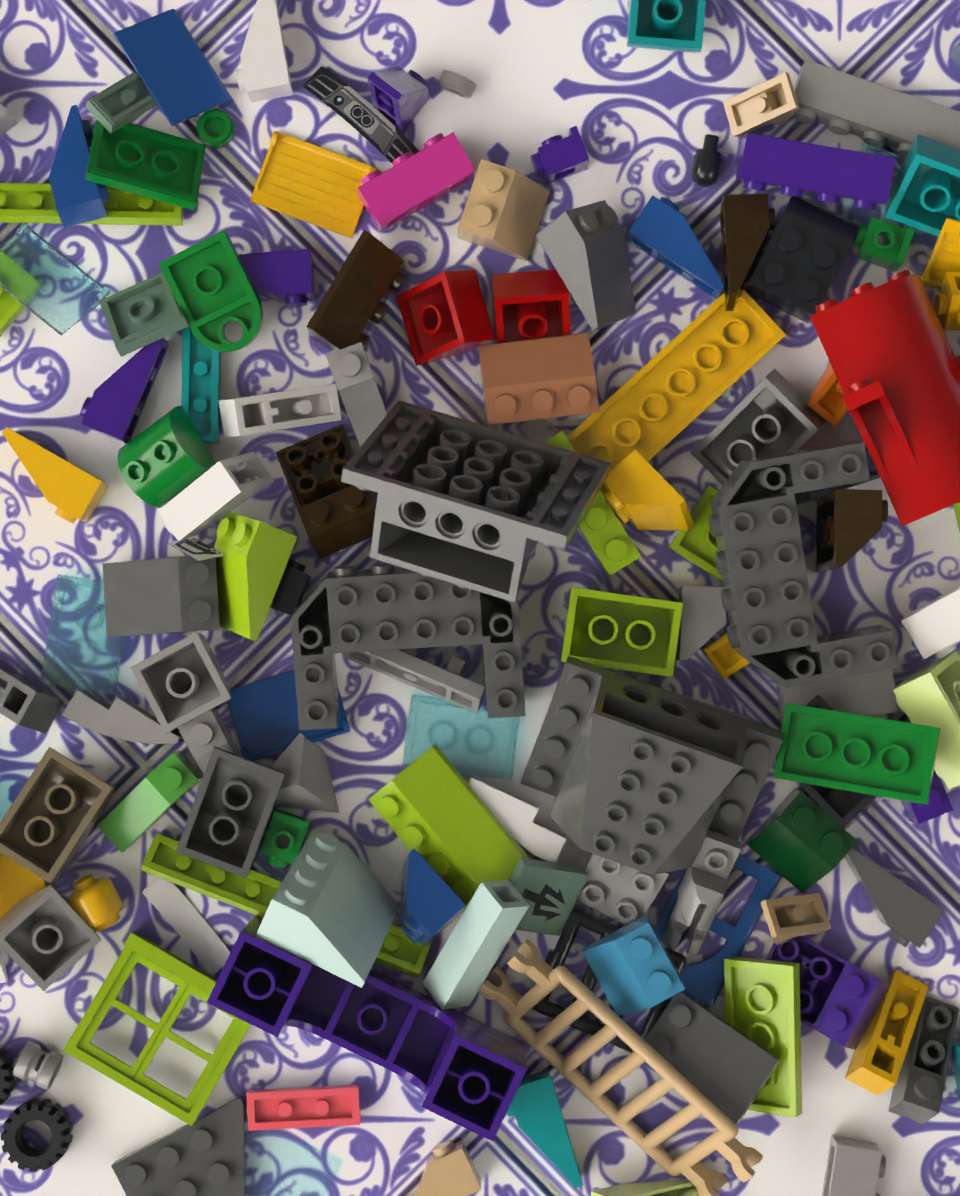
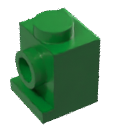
[853,217,915,272]
[260,808,312,869]

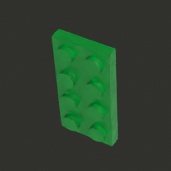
[773,703,940,805]

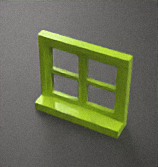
[63,932,251,1126]

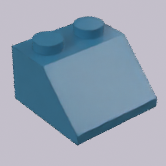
[582,914,685,1016]

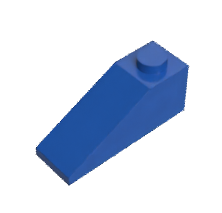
[626,195,725,299]

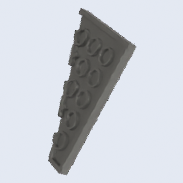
[111,1095,247,1196]

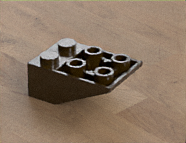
[276,424,376,559]

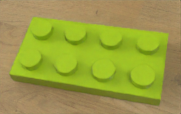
[724,956,802,1117]

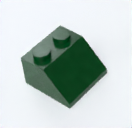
[746,789,858,894]

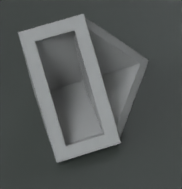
[271,733,340,813]

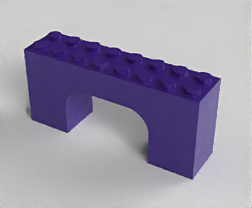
[206,915,527,1141]

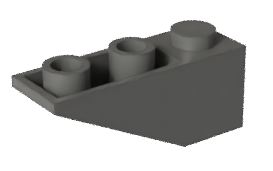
[888,996,959,1124]

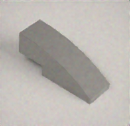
[61,690,183,744]

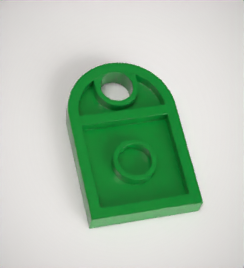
[158,230,263,352]

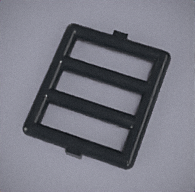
[532,909,687,1053]

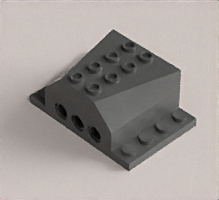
[341,400,611,603]
[520,656,784,875]

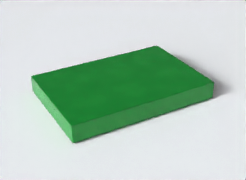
[85,119,206,210]

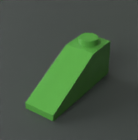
[97,751,203,853]

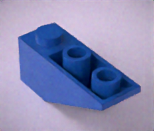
[49,105,110,227]

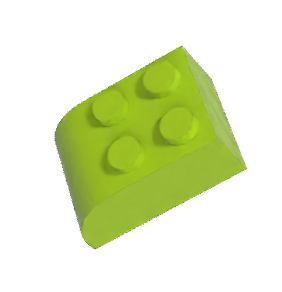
[561,587,683,677]

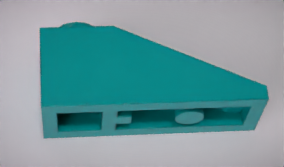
[507,1069,583,1188]

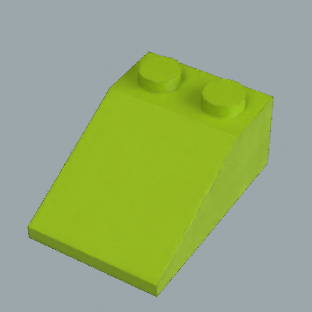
[214,511,298,642]

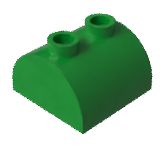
[117,406,216,508]

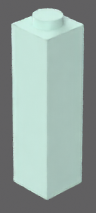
[423,880,529,1010]

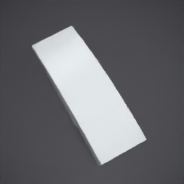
[468,776,567,863]

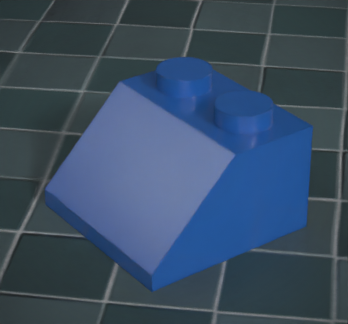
[400,848,466,947]

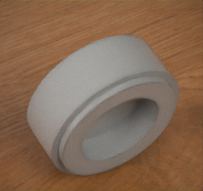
[438,70,477,99]

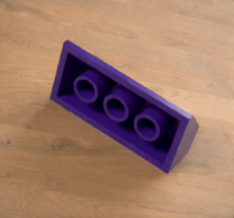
[736,133,896,210]

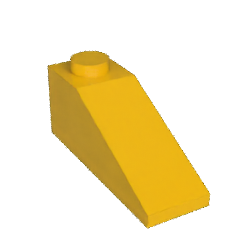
[2,427,109,524]
[845,969,929,1096]

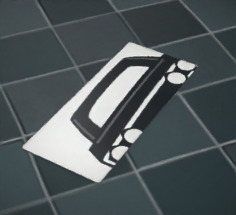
[168,537,225,561]

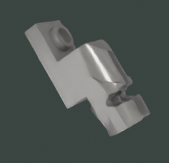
[664,830,741,955]

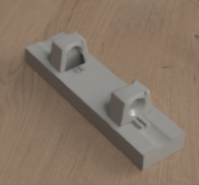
[343,650,486,714]

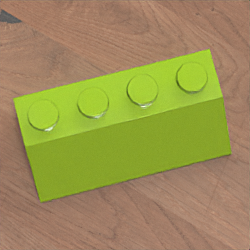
[368,744,530,914]

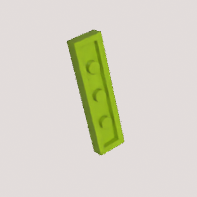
[543,431,641,577]

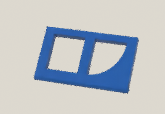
[654,853,782,1007]

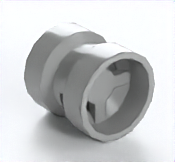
[13,1041,64,1090]

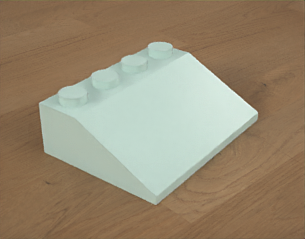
[255,829,400,988]

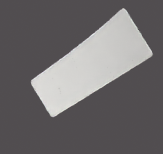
[142,877,230,975]

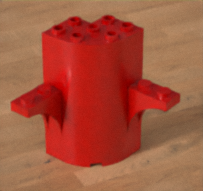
[810,269,960,526]

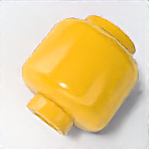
[67,874,123,932]

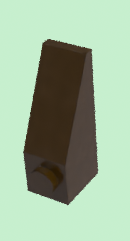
[719,194,775,311]

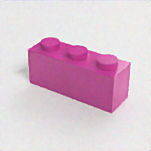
[358,132,476,232]

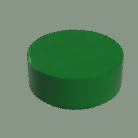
[197,109,235,148]

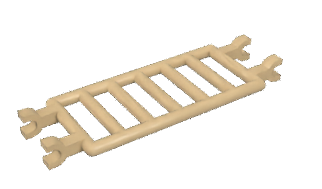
[478,939,763,1196]

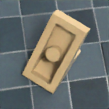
[723,72,799,137]
[760,893,831,946]

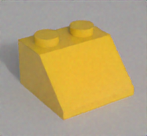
[604,449,695,531]

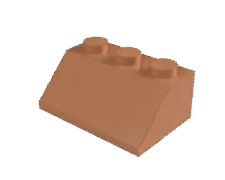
[478,333,599,425]

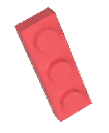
[246,1084,361,1131]

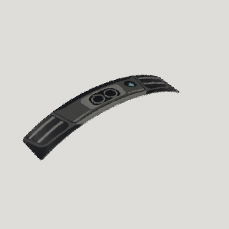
[303,66,420,163]

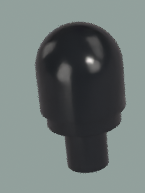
[691,134,723,187]

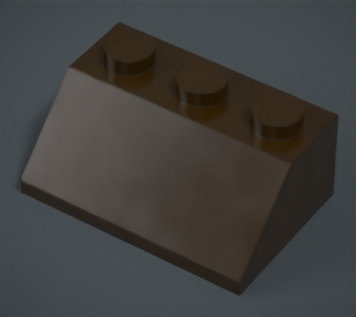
[306,230,408,352]
[815,489,888,573]

